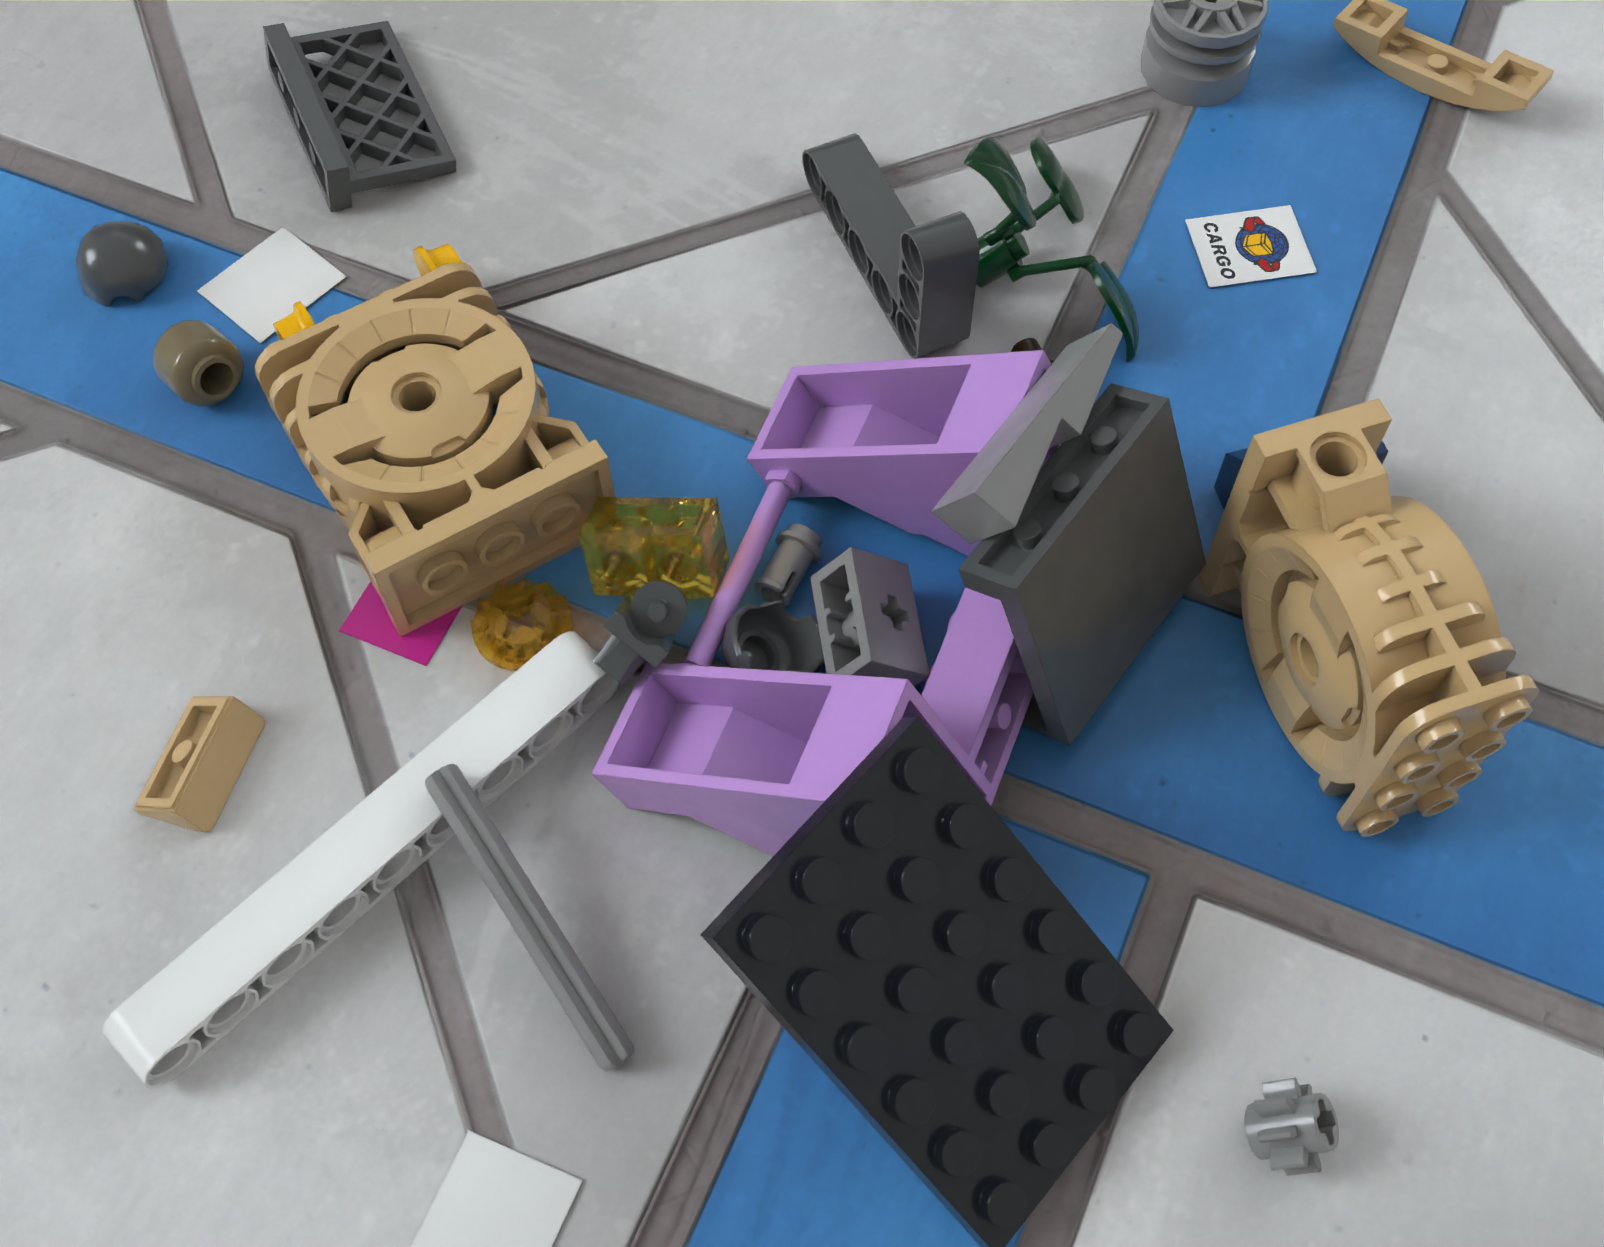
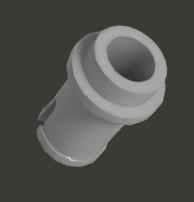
[754,524,822,606]

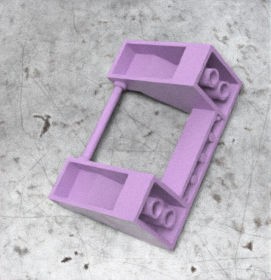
[591,350,1061,856]

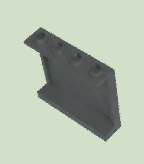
[959,383,1206,746]

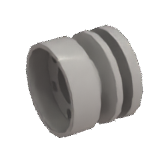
[1141,0,1268,107]

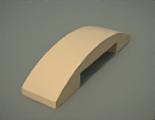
[1333,0,1554,111]

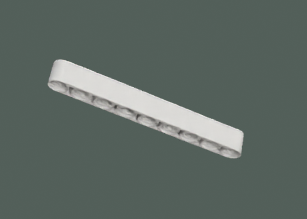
[102,631,620,1088]

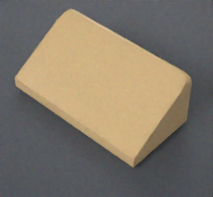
[134,696,265,832]

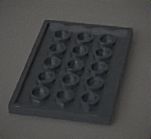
[700,717,1174,1247]

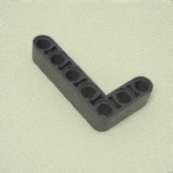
[802,133,980,359]

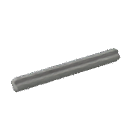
[425,763,634,1072]

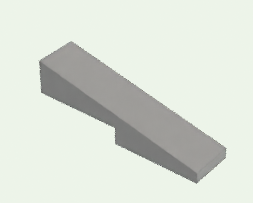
[931,323,1123,544]

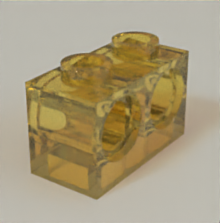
[578,497,730,599]

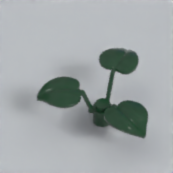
[964,137,1139,362]

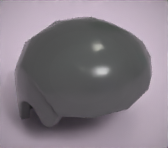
[76,221,169,307]
[722,600,824,673]

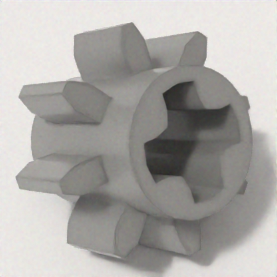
[1244,1077,1339,1176]

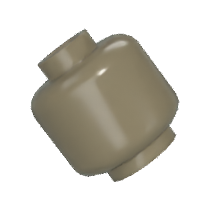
[153,320,244,407]

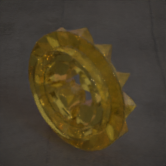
[470,575,573,671]

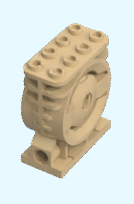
[254,263,620,637]
[1199,398,1539,837]

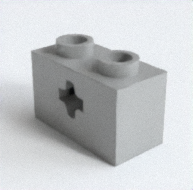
[810,547,930,686]

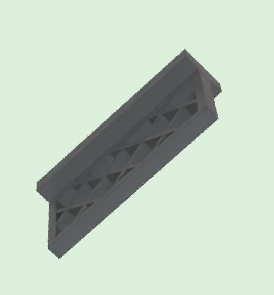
[263,21,456,212]

